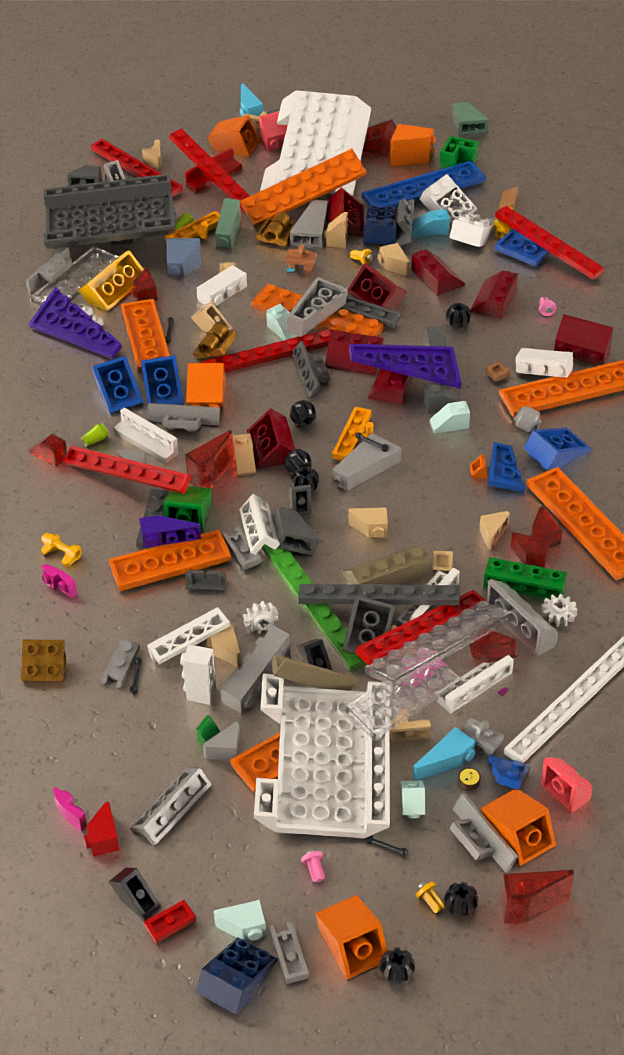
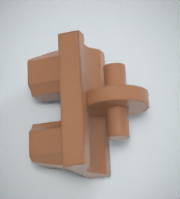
[285,245,317,271]

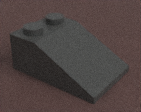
[343,595,395,661]

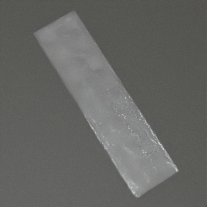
[364,601,512,687]

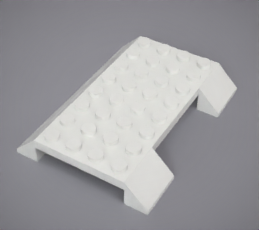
[260,90,371,196]
[254,674,390,838]

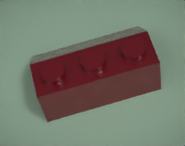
[328,187,364,235]
[411,249,465,296]
[347,263,408,310]
[470,270,518,319]
[554,314,613,366]
[325,330,384,376]
[368,369,414,405]
[246,408,295,468]

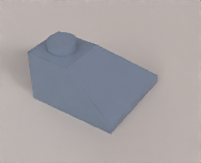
[167,238,202,277]

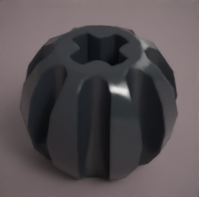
[446,303,471,328]
[290,400,316,427]
[284,449,312,475]
[291,466,319,493]
[444,882,479,917]
[380,947,415,984]

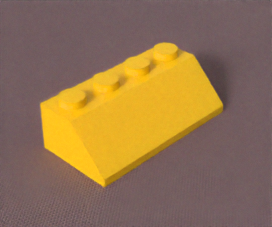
[78,250,149,312]

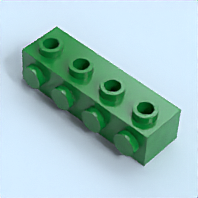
[483,557,567,600]

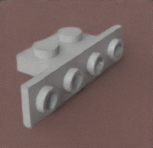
[26,246,73,294]
[148,403,220,431]
[450,793,518,873]

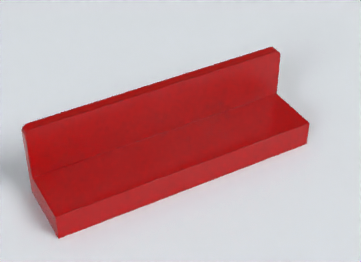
[185,148,242,193]

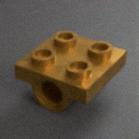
[256,212,296,246]
[193,323,238,359]
[21,639,66,681]

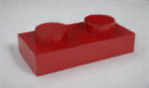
[144,900,196,944]

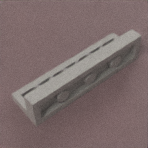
[130,768,212,845]

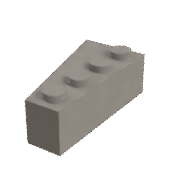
[286,277,348,337]
[220,624,292,714]

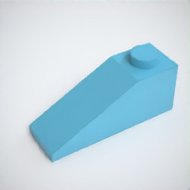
[240,84,263,116]
[411,209,449,238]
[413,727,476,781]

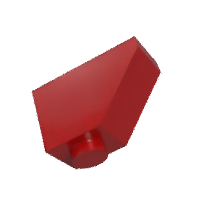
[84,802,120,857]

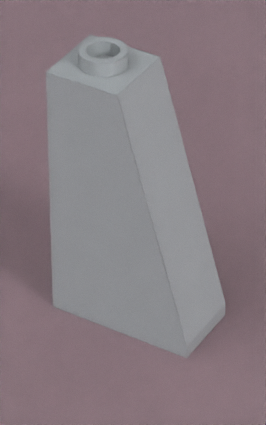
[290,200,328,248]
[332,433,401,491]

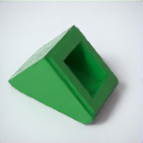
[196,715,220,745]

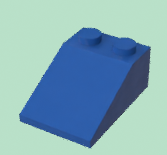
[141,355,184,405]
[92,356,144,414]
[524,427,591,470]

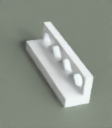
[113,408,179,464]
[239,494,280,555]
[396,568,460,626]
[147,607,231,665]
[434,655,514,714]

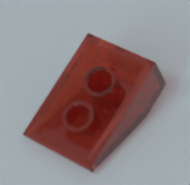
[362,119,396,154]
[185,430,234,488]
[500,870,574,925]

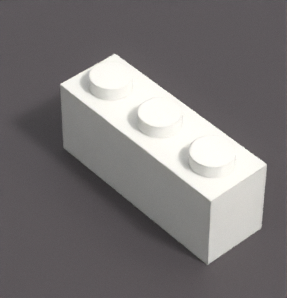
[197,265,247,306]
[516,348,573,378]
[180,644,217,705]

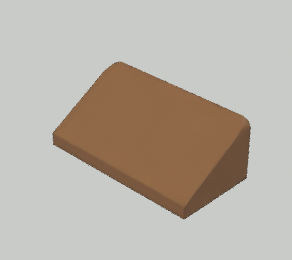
[498,186,519,210]

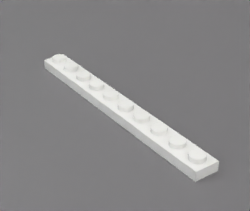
[504,636,624,763]

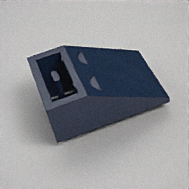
[363,205,398,244]
[196,937,278,1014]

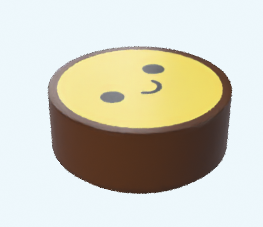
[458,768,481,790]

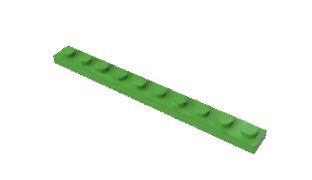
[257,538,367,671]

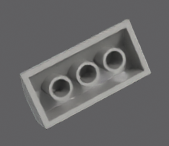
[486,579,558,657]

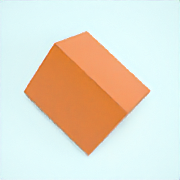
[470,454,488,478]

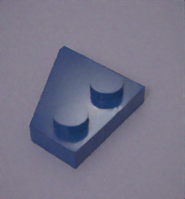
[488,755,530,790]

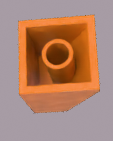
[207,115,260,157]
[390,124,436,167]
[186,363,226,410]
[481,789,556,866]
[315,895,387,980]

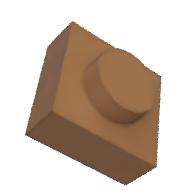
[485,361,510,382]

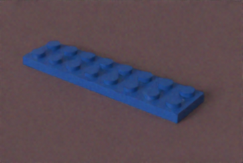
[362,161,486,208]

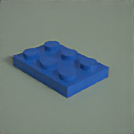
[495,229,550,267]

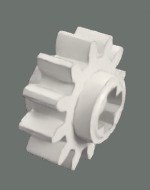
[541,594,578,627]
[243,601,279,634]

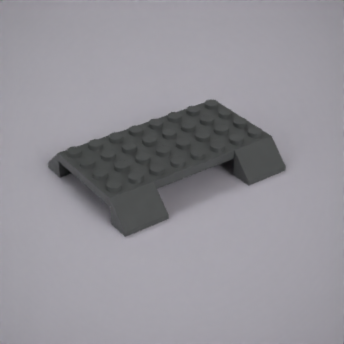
[44,174,176,249]

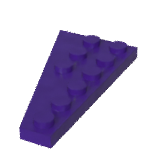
[28,286,122,359]
[349,344,462,389]

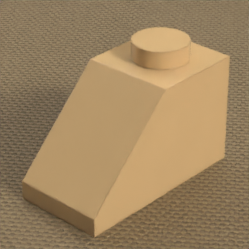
[323,212,348,248]
[378,243,410,275]
[191,301,233,333]
[232,434,256,477]
[348,507,388,538]
[206,623,241,667]

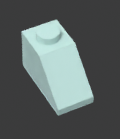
[266,304,299,341]
[430,401,470,434]
[400,781,425,818]
[213,900,266,941]

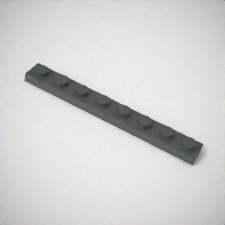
[298,584,460,605]

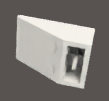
[420,174,477,225]
[450,214,497,247]

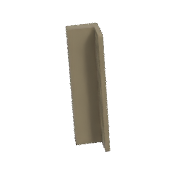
[272,655,358,691]

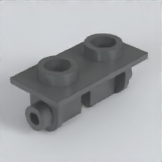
[186,569,227,590]

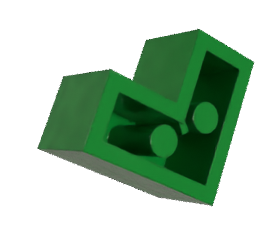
[439,136,479,168]

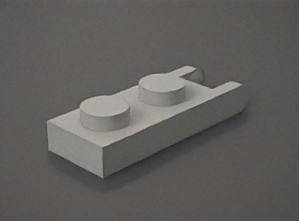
[221,526,262,570]
[101,639,140,688]
[269,921,309,984]

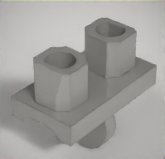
[461,718,504,755]

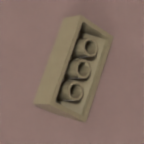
[342,546,430,585]

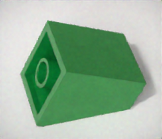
[163,486,213,534]

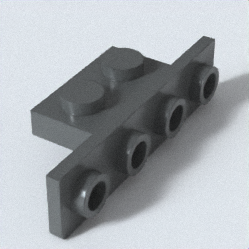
[395,199,414,248]
[292,341,331,398]

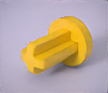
[350,248,372,265]
[415,881,445,914]

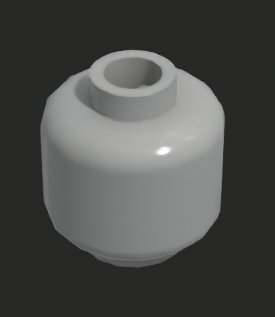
[514,406,542,432]

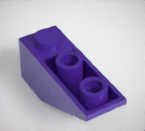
[139,515,201,548]

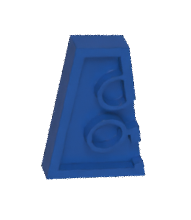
[488,442,526,493]

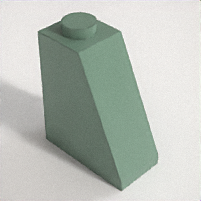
[452,102,488,135]
[215,198,241,249]

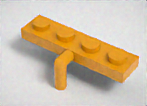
[165,211,220,242]
[332,407,373,461]

